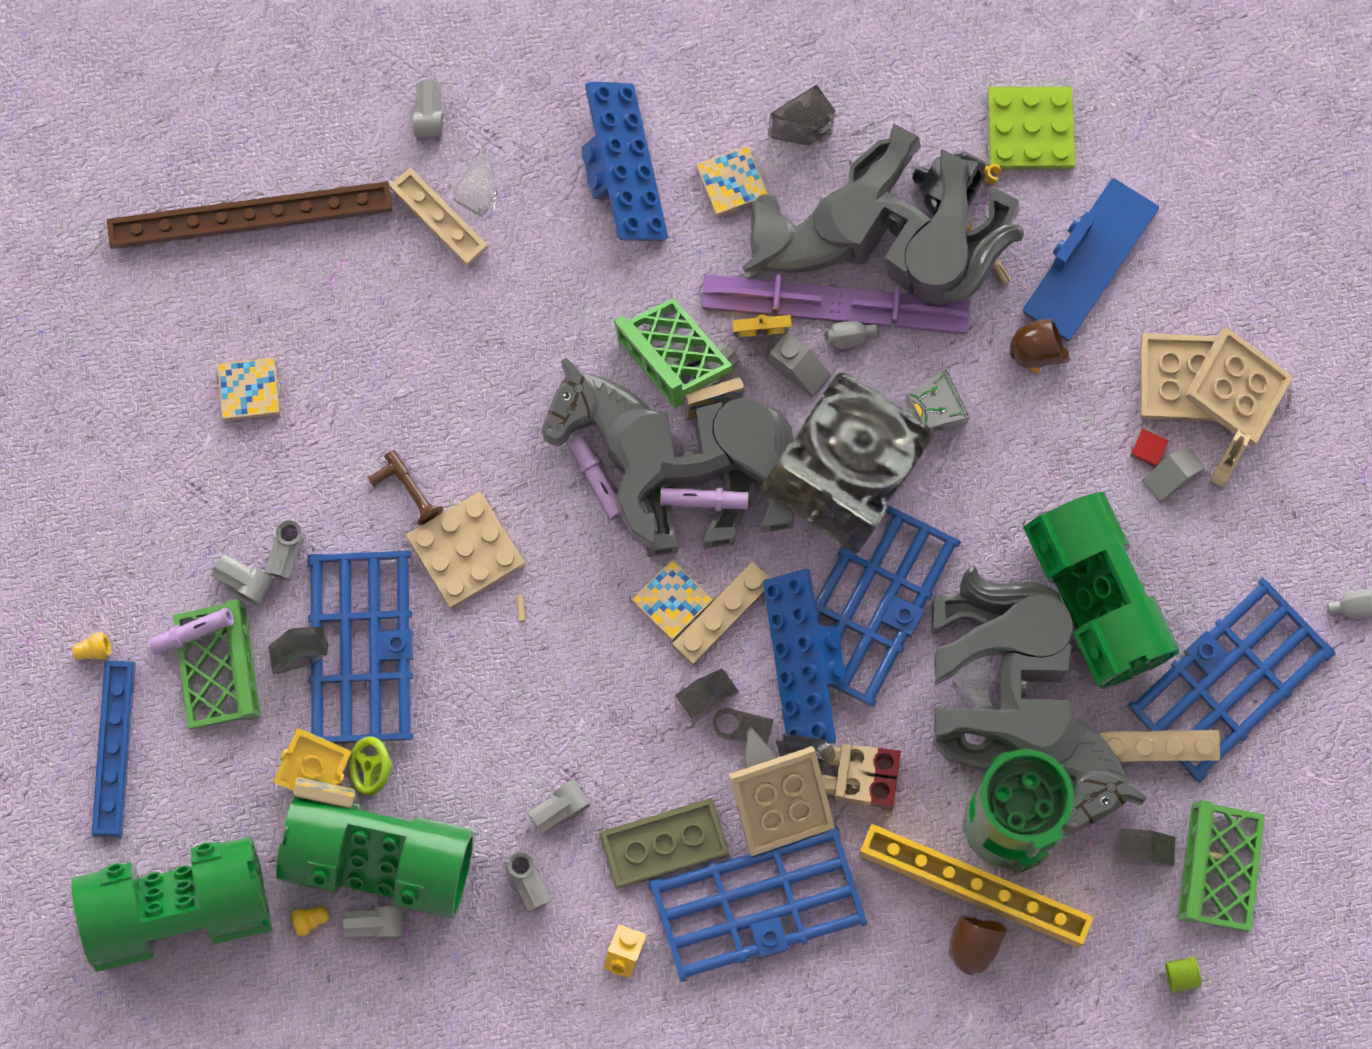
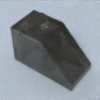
[268,627,328,674]
[674,668,739,725]
[1115,828,1175,867]

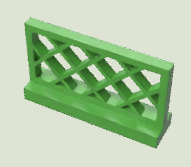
[614,298,733,408]
[173,599,261,729]
[1177,800,1265,932]

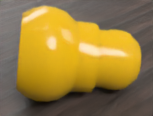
[72,632,111,661]
[290,906,329,937]

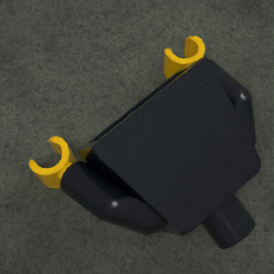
[912,152,1001,231]

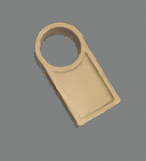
[1210,429,1251,488]

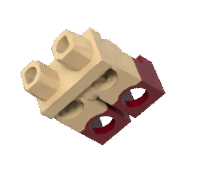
[822,743,901,811]

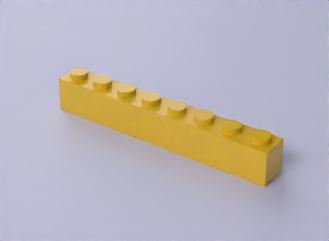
[858,824,1094,949]

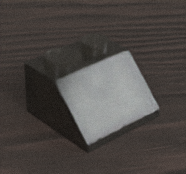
[768,84,836,146]

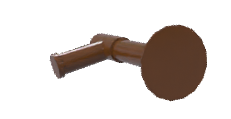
[367,450,443,525]

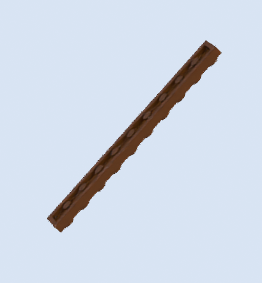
[107,181,393,249]

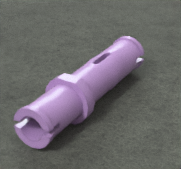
[569,436,621,520]
[660,487,749,511]
[148,607,234,656]

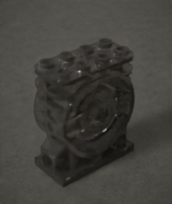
[759,372,933,554]

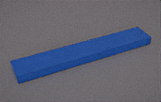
[91,661,136,838]

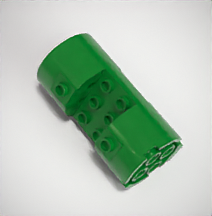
[1023,492,1180,689]
[963,749,1074,875]
[276,796,476,919]
[71,836,272,972]

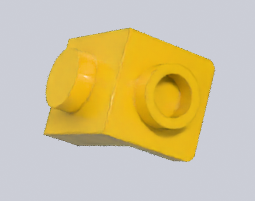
[603,925,647,978]

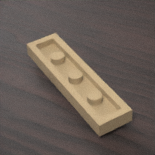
[390,167,488,267]
[672,562,770,666]
[1100,730,1220,762]

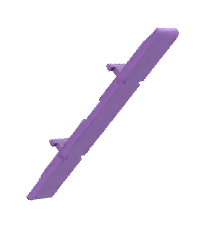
[702,274,970,334]

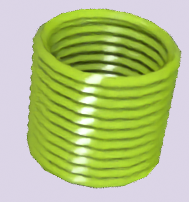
[1165,956,1202,993]

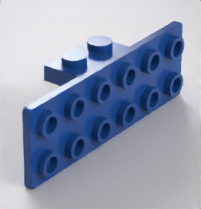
[581,81,668,241]
[1022,178,1159,341]
[763,569,847,752]

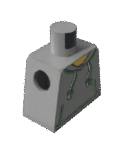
[896,369,970,435]

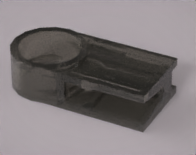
[713,708,774,745]
[776,734,835,771]

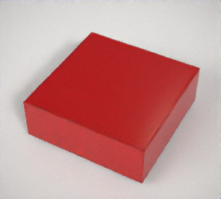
[1130,429,1169,468]

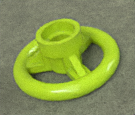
[349,737,392,796]

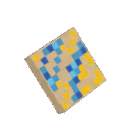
[696,146,769,217]
[217,357,281,421]
[685,378,744,419]
[631,559,714,641]
[293,776,355,808]

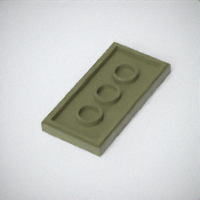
[599,798,730,890]

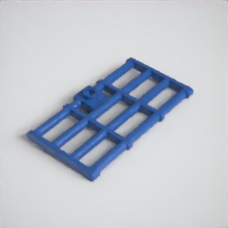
[815,496,961,707]
[308,551,414,744]
[1127,578,1336,783]
[649,824,868,982]

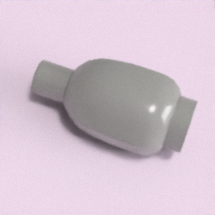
[825,321,878,349]
[1328,588,1372,619]

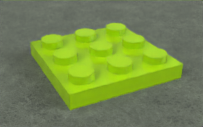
[987,86,1075,170]

